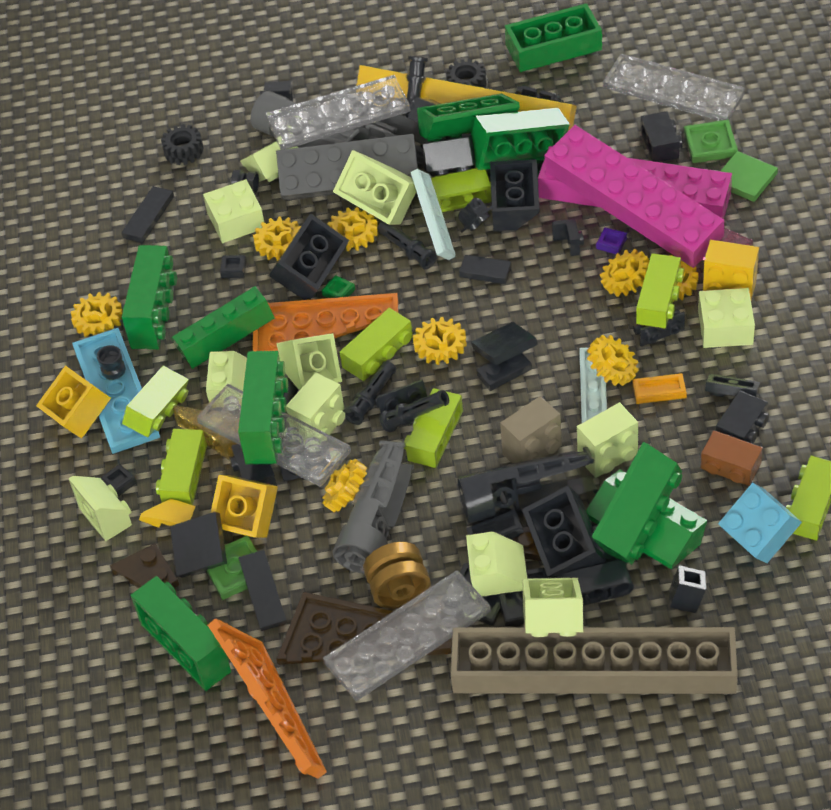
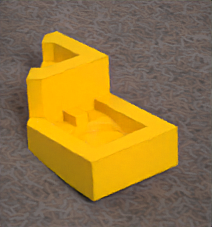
[139,499,196,528]

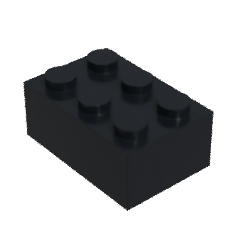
[268,213,350,300]

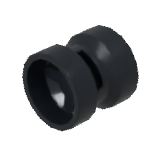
[231,169,259,194]
[97,345,126,380]

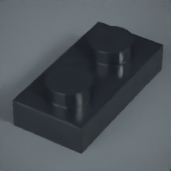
[476,353,532,391]
[705,374,760,397]

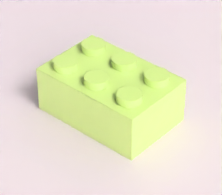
[523,578,583,637]

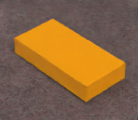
[632,373,687,404]

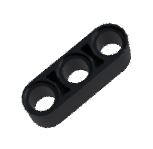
[554,561,634,606]

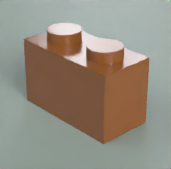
[701,431,763,486]

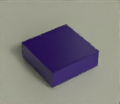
[596,227,627,254]

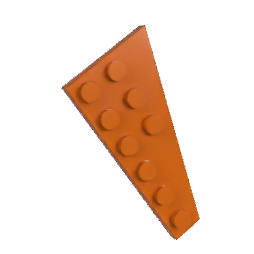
[253,293,399,351]
[208,618,327,779]

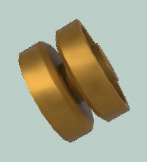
[363,542,431,609]

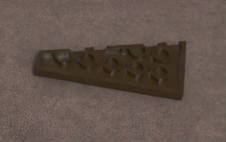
[276,592,459,665]

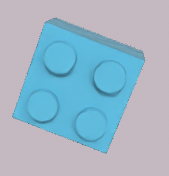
[718,482,802,563]

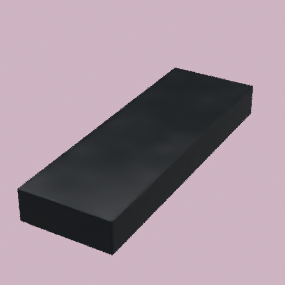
[121,186,174,243]
[238,550,287,631]

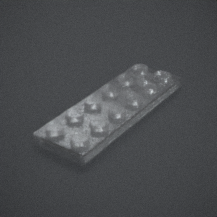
[603,54,745,121]
[266,75,410,150]
[197,384,351,487]
[323,570,491,702]

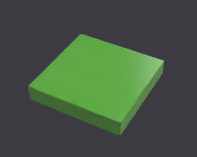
[684,120,738,163]
[721,151,778,202]
[206,536,257,600]

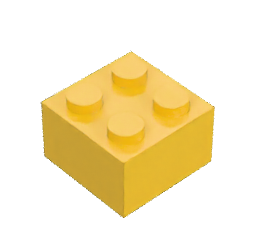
[703,240,759,300]
[36,365,111,439]
[211,475,278,538]

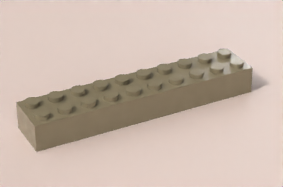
[451,627,738,694]

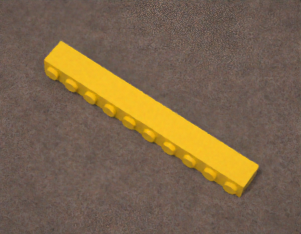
[355,65,577,131]

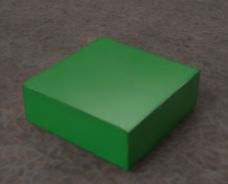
[322,275,355,298]

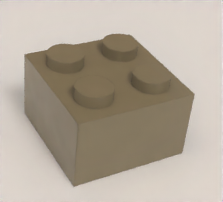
[500,396,562,463]

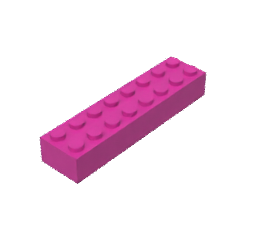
[544,125,724,268]
[538,146,732,219]

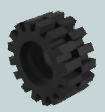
[446,59,486,88]
[161,124,204,165]

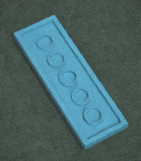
[72,328,160,454]

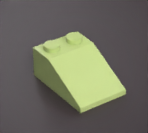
[333,150,416,225]

